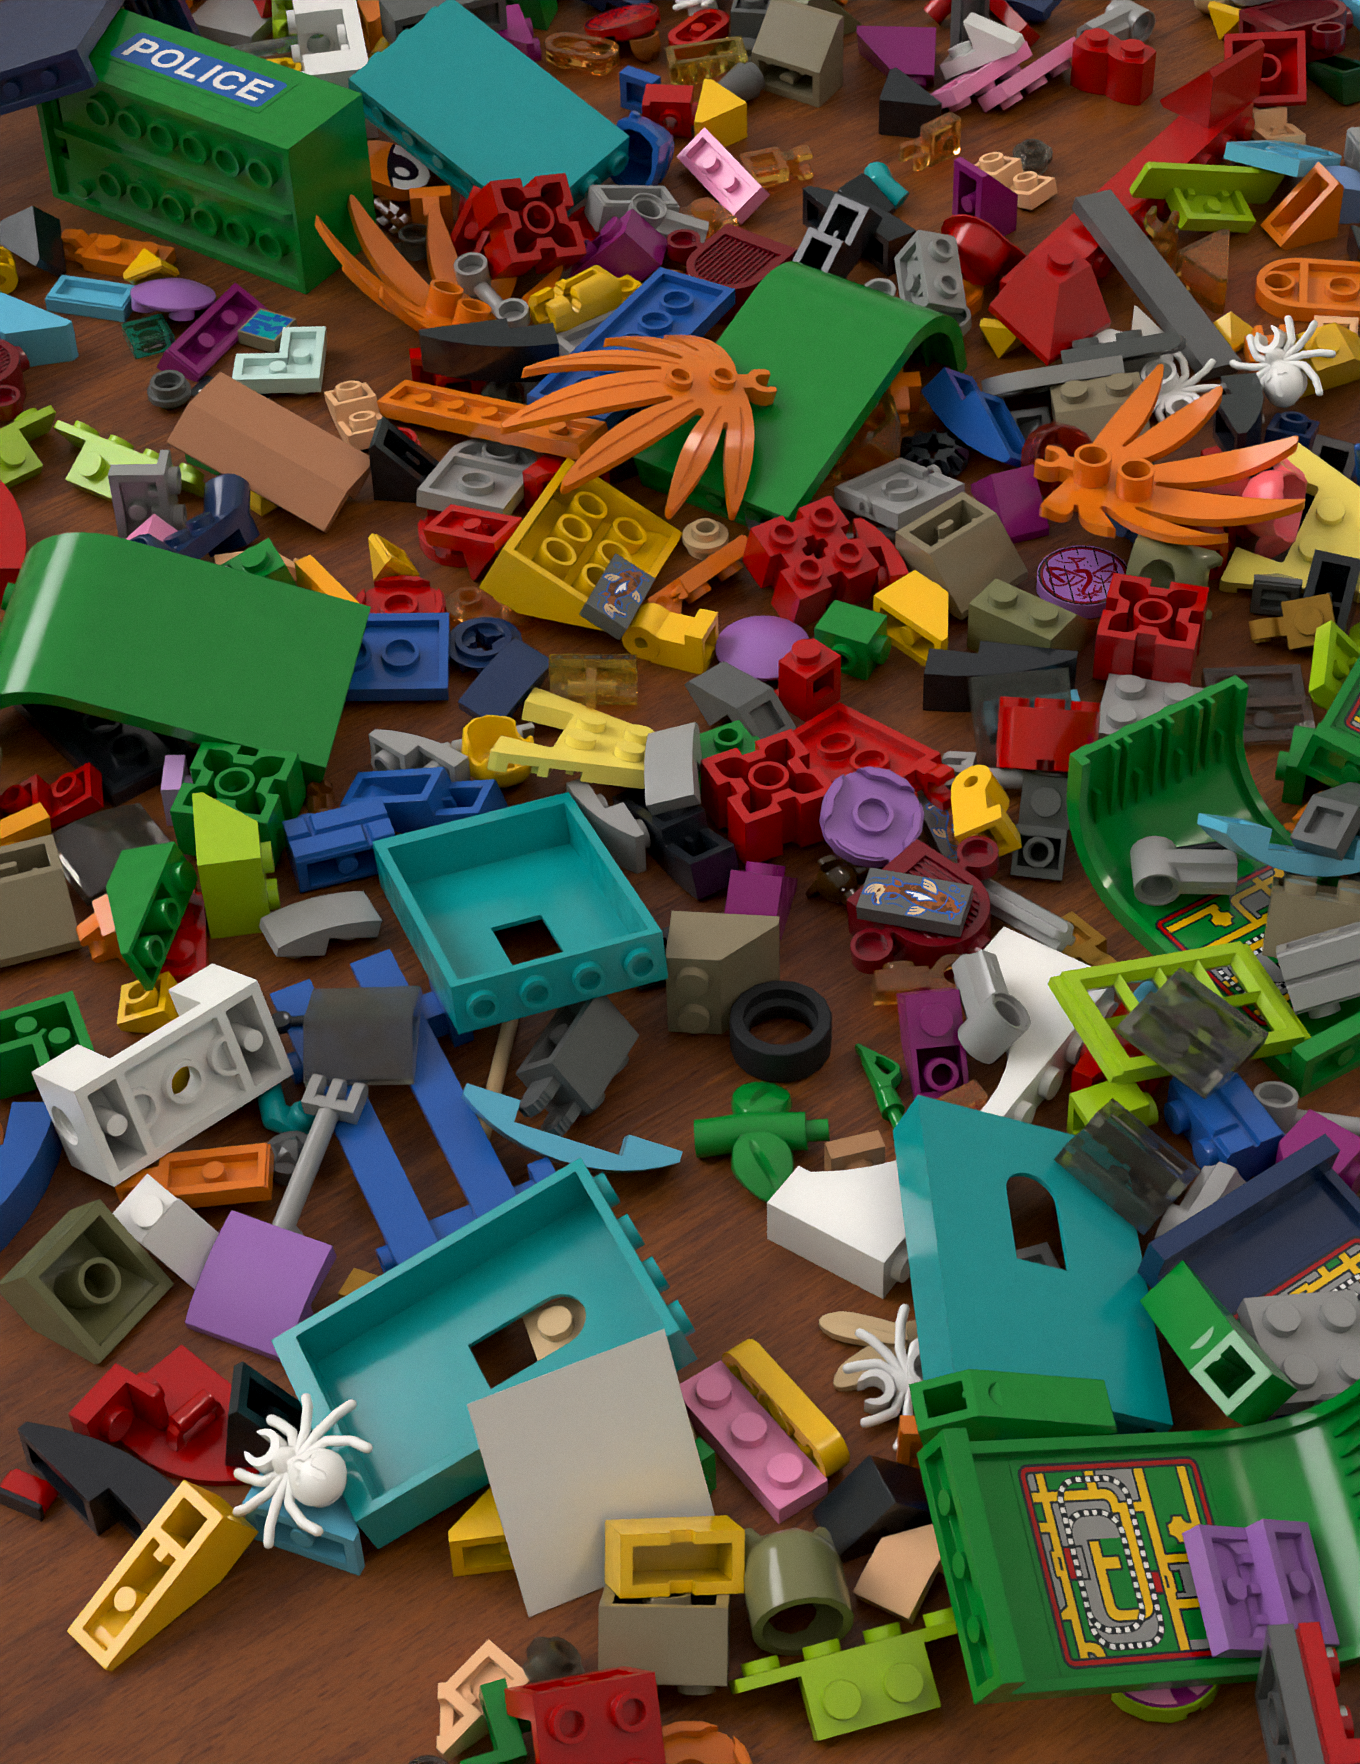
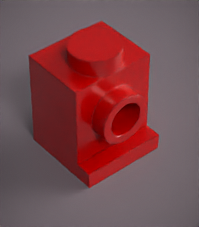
[642,84,699,137]
[775,638,841,722]

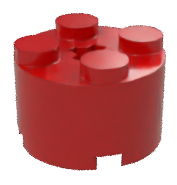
[995,696,1101,772]

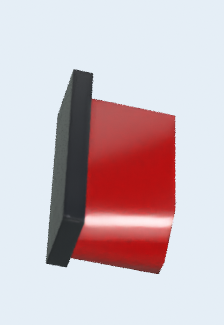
[0,1469,59,1521]

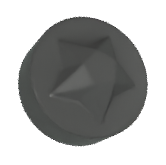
[267,1131,321,1186]

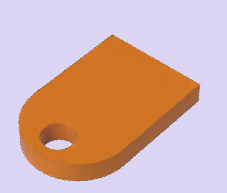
[1255,258,1360,325]

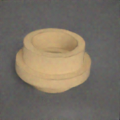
[682,518,729,560]

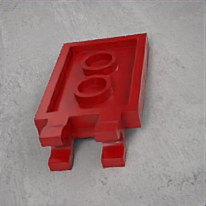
[793,702,955,811]

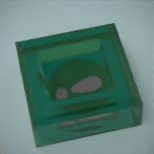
[121,314,175,360]

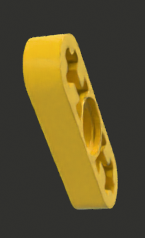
[722,1338,850,1478]

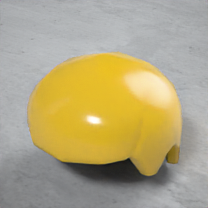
[461,715,534,788]

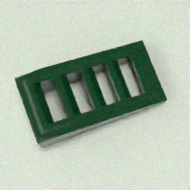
[1306,54,1360,105]

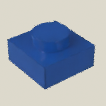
[619,65,661,114]

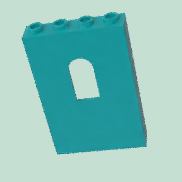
[372,792,668,1034]
[893,1095,1173,1435]
[271,1157,698,1549]

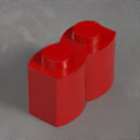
[1070,28,1156,106]

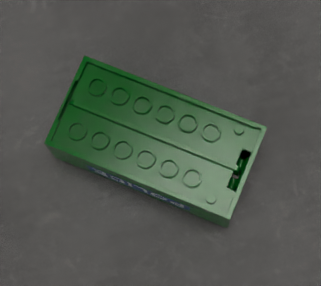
[36,8,376,295]

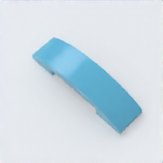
[1197,813,1360,877]
[461,1083,683,1173]

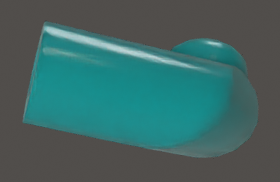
[864,162,909,209]
[257,1083,315,1134]

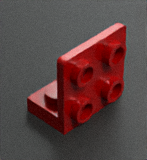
[504,1666,666,1764]

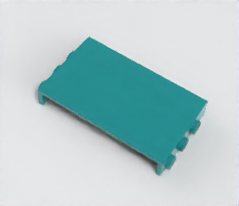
[348,0,630,216]

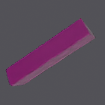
[157,282,268,382]

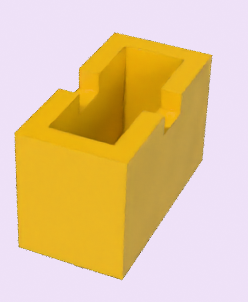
[605,1515,745,1599]

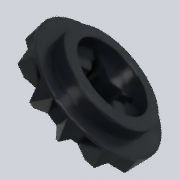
[897,428,969,478]

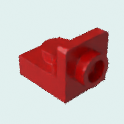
[68,1363,169,1445]

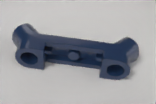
[130,473,260,559]

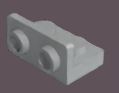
[894,229,967,313]
[108,450,187,539]

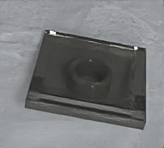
[303,986,422,1087]

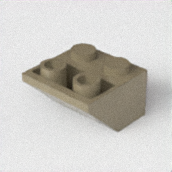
[751,0,844,108]
[895,491,1028,620]
[0,834,82,968]
[1262,871,1360,958]

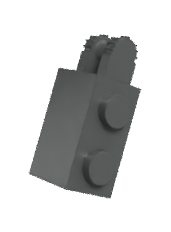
[516,995,639,1137]

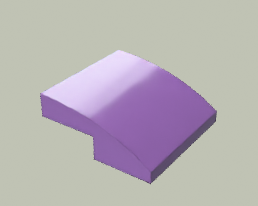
[185,1210,337,1362]
[1182,1519,1340,1658]

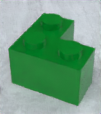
[0,990,95,1100]

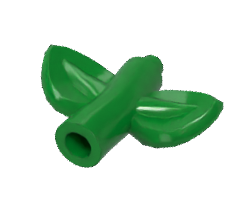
[694,1082,830,1204]

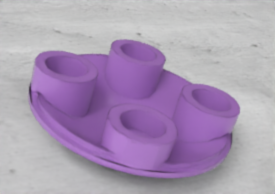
[130,277,216,321]
[715,615,810,681]

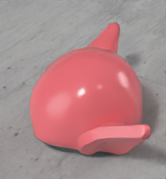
[1242,458,1307,559]

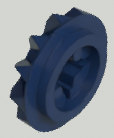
[449,617,522,674]

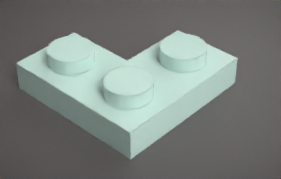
[232,326,328,394]

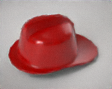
[941,214,1027,286]

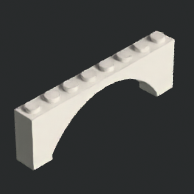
[767,927,1118,1299]

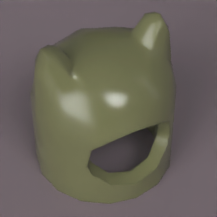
[1126,535,1223,621]
[744,1527,854,1656]

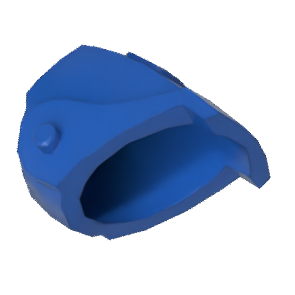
[610,111,675,186]

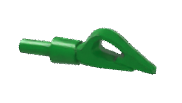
[854,1043,905,1129]

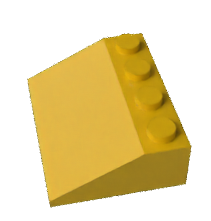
[479,457,683,631]

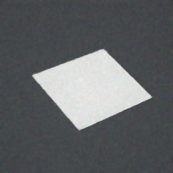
[467,1329,715,1617]

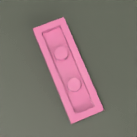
[977,37,1076,112]
[931,41,1032,112]
[676,127,770,225]
[680,1360,828,1524]

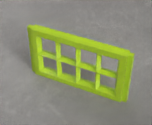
[1047,941,1311,1085]

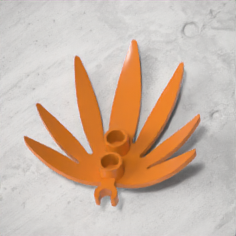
[314,194,563,332]
[500,335,777,521]
[1034,364,1306,545]

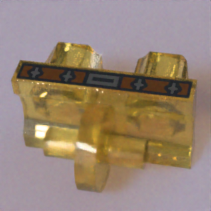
[549,654,638,709]

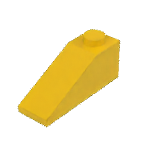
[67,1480,259,1672]

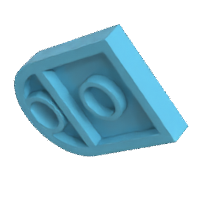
[1223,140,1342,177]

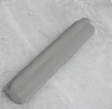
[981,878,1076,952]

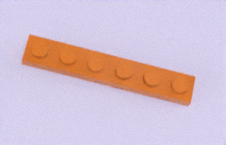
[377,379,608,461]

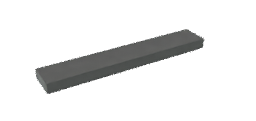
[1072,189,1242,381]

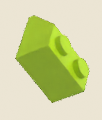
[192,792,281,939]

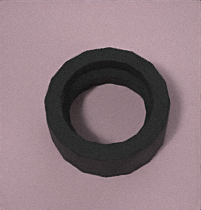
[729,980,832,1083]

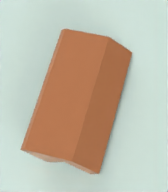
[167,372,371,534]

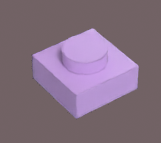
[161,755,193,826]

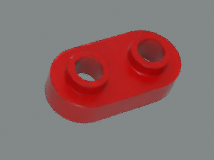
[668,9,730,62]

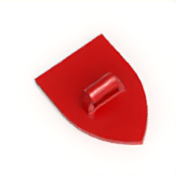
[117,1344,260,1487]

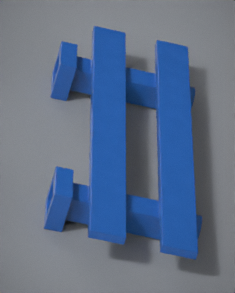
[270,949,556,1273]

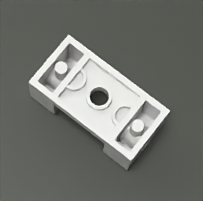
[286,0,378,139]
[31,963,294,1187]

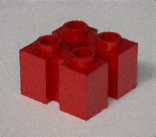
[471,173,587,280]
[742,495,880,627]
[1092,573,1210,686]
[700,729,832,867]

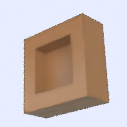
[824,1130,886,1171]

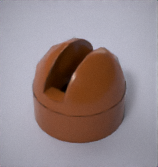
[629,30,661,63]

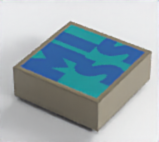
[237,308,297,353]

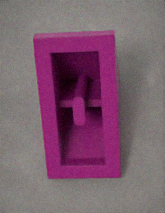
[971,465,1049,544]

